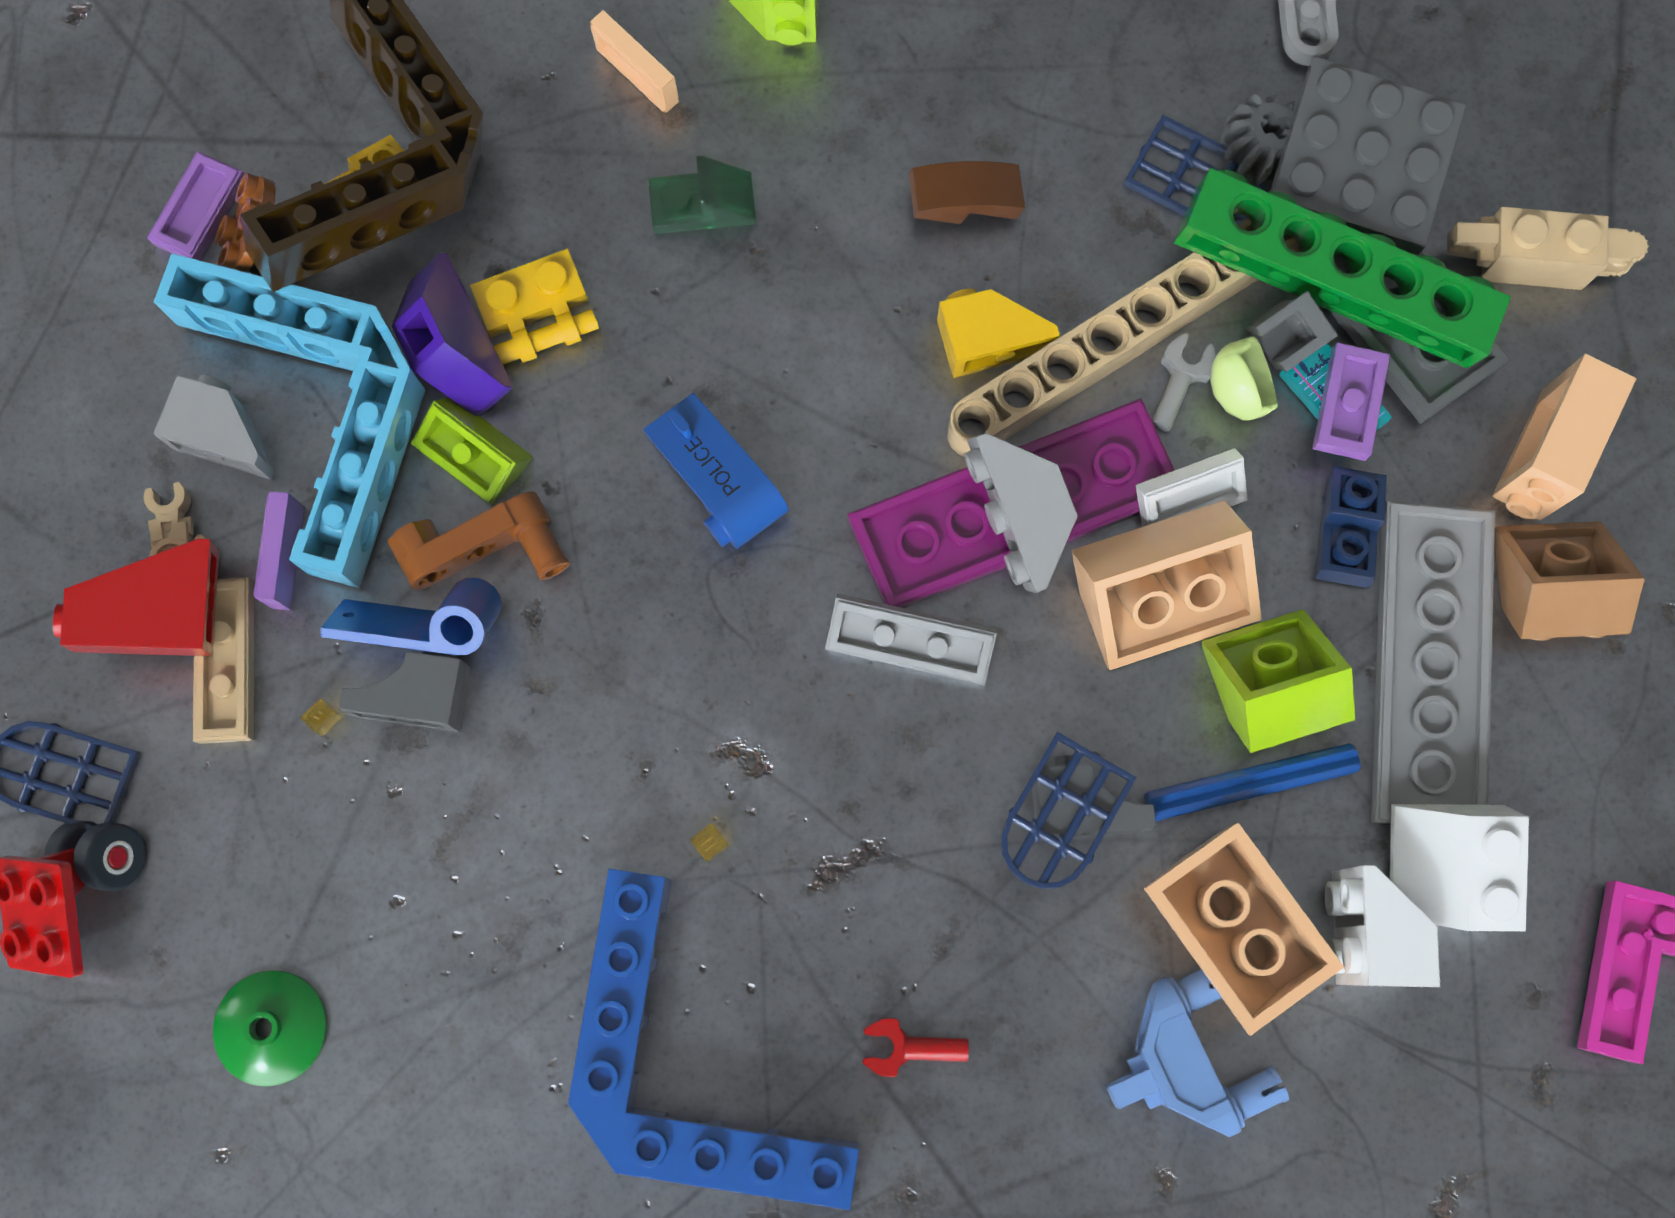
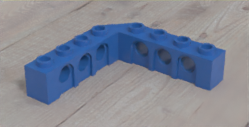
[568,869,859,1210]

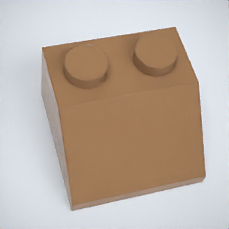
[1494,521,1645,641]

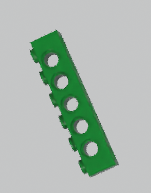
[1174,168,1511,369]

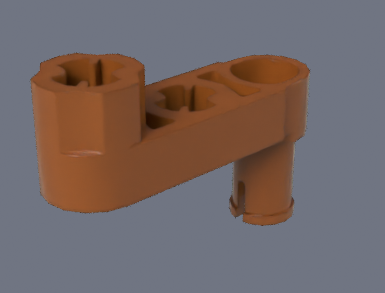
[387,491,570,590]

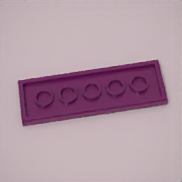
[847,398,1175,608]

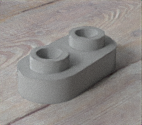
[1278,0,1339,66]

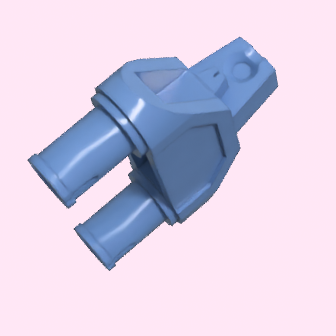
[1105,969,1289,1137]

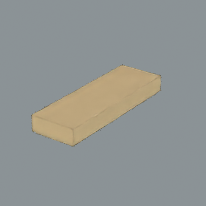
[193,577,255,744]

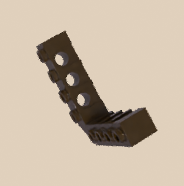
[240,0,483,292]

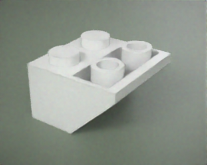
[1325,865,1440,987]

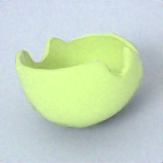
[1210,337,1278,421]

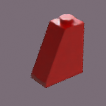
[53,538,219,656]

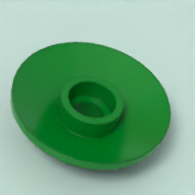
[213,970,328,1086]

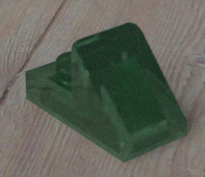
[648,156,757,234]

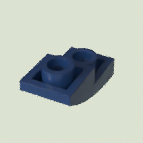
[1315,466,1387,588]

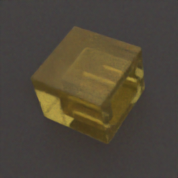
[300,698,342,736]
[690,823,730,863]

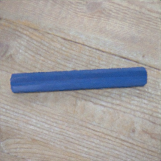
[1144,743,1361,821]

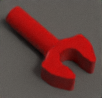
[863,1018,969,1077]

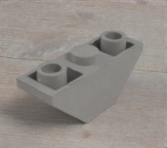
[964,433,1078,593]

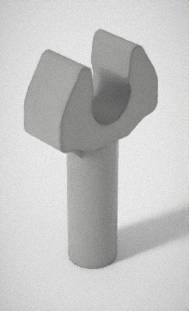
[1152,333,1216,432]

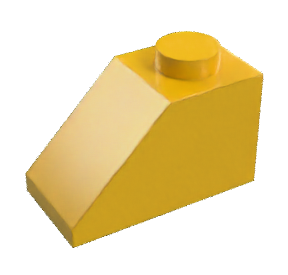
[937,289,1060,378]

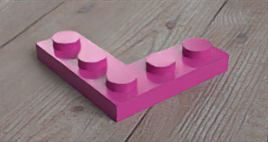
[1577,880,1675,1064]

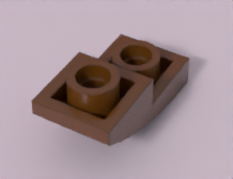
[909,161,1025,224]

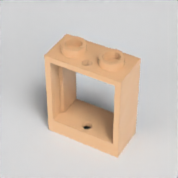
[1492,353,1637,521]

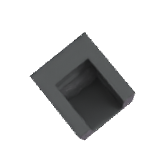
[1246,291,1338,372]

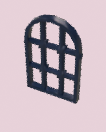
[1123,115,1267,225]
[0,721,141,830]
[1001,732,1137,889]

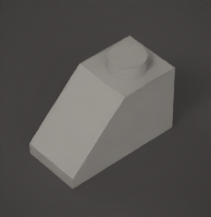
[153,375,275,480]

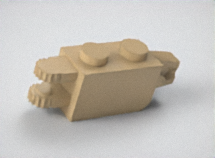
[1447,207,1649,290]

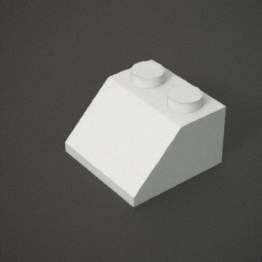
[1390,804,1529,931]

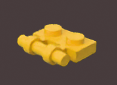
[470,248,599,365]

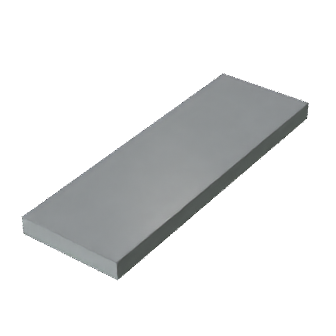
[1370,501,1495,826]

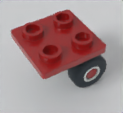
[0,821,146,978]

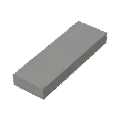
[825,594,997,685]

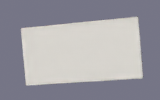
[1136,448,1247,527]

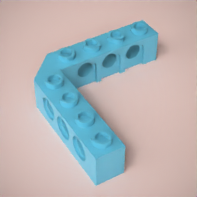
[154,253,425,588]

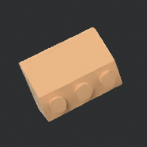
[1072,500,1262,670]
[1144,822,1344,1035]

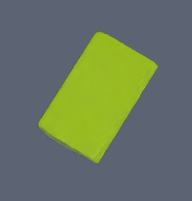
[411,397,532,506]

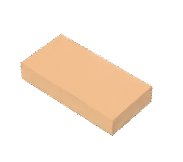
[590,10,679,113]

